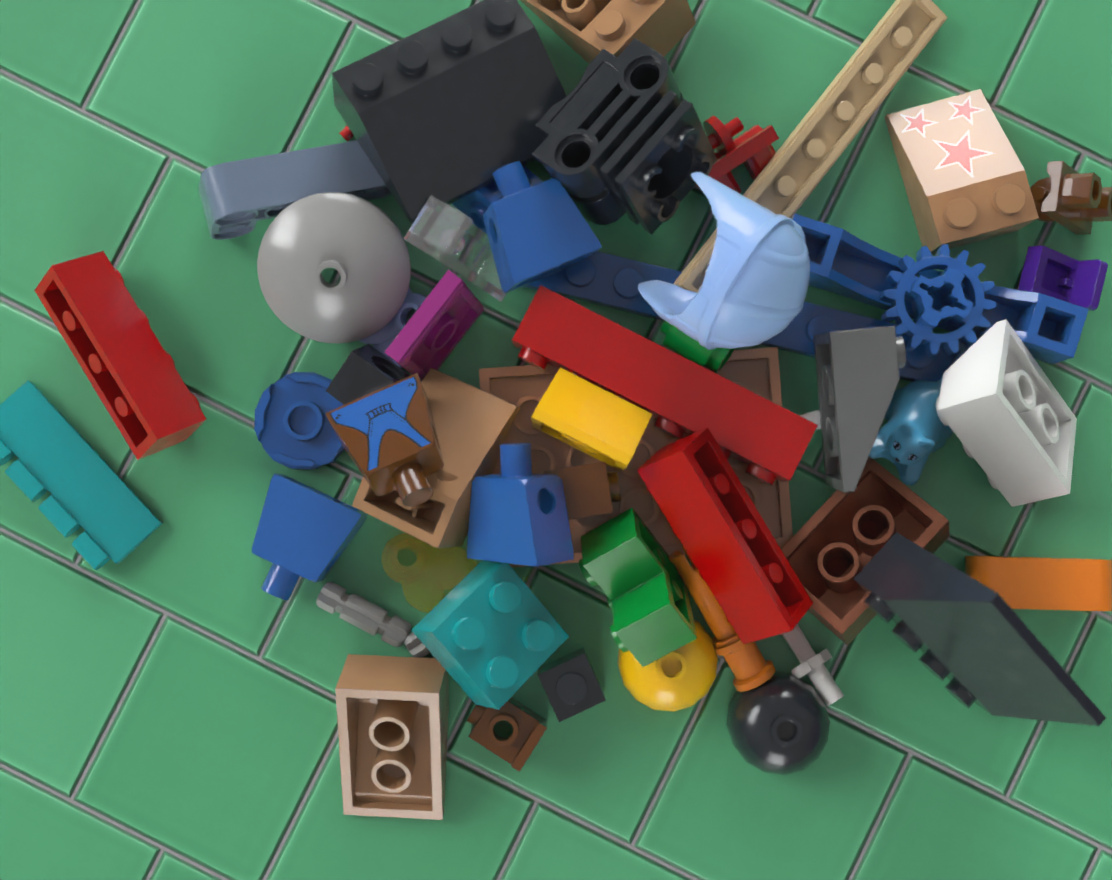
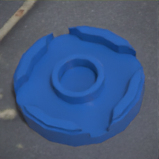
[254,372,345,470]

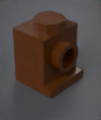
[466,697,548,772]

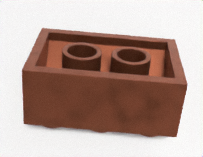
[781,457,950,646]

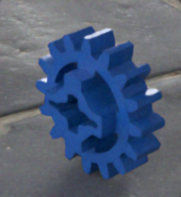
[879,244,997,357]

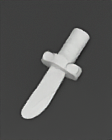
[781,624,845,706]

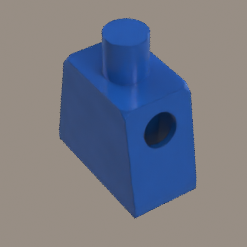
[483,161,602,294]
[467,443,574,567]
[252,473,368,600]

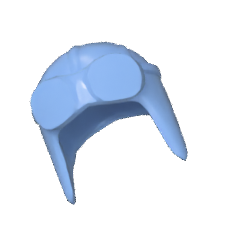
[638,172,810,350]

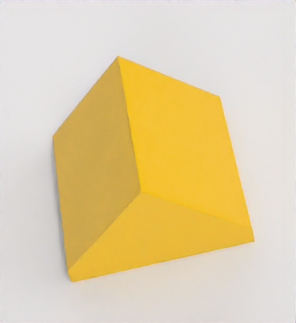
[531,367,652,472]

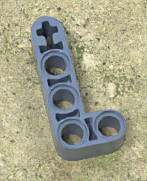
[198,140,392,240]

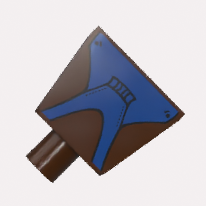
[325,373,444,507]

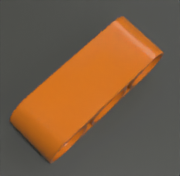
[965,556,1112,611]

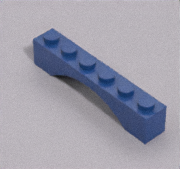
[791,214,1089,364]

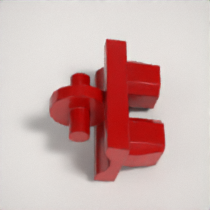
[695,115,779,194]

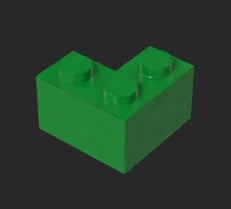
[579,507,697,667]

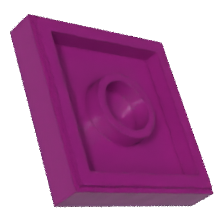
[384,270,484,382]

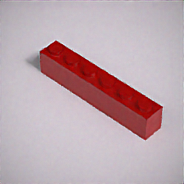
[512,285,818,486]

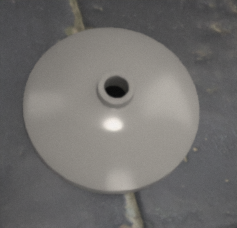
[257,192,411,344]

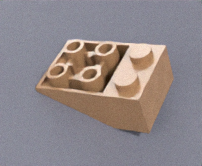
[520,0,696,64]
[352,368,519,549]

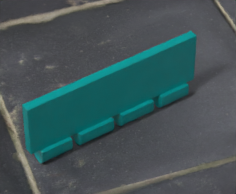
[0,380,163,570]

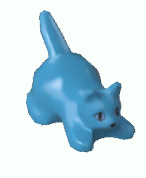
[869,377,953,486]

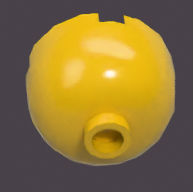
[617,619,718,712]

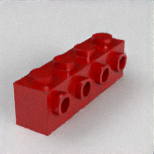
[34,251,206,460]
[637,427,813,644]

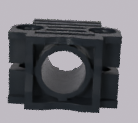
[532,38,717,235]

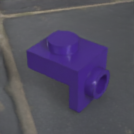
[1018,245,1108,311]

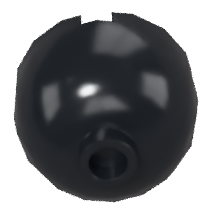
[726,671,830,775]

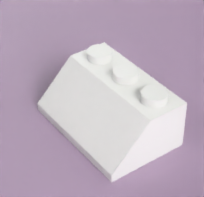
[936,319,1077,507]

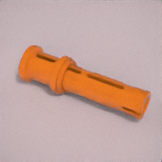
[669,546,776,692]

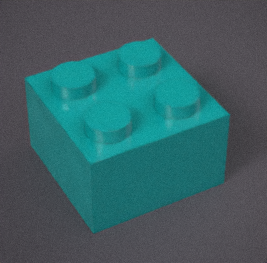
[411,560,569,710]

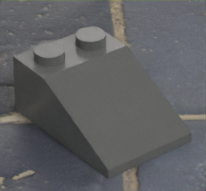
[813,326,906,492]

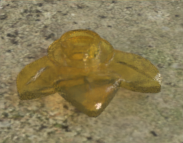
[381,533,477,613]

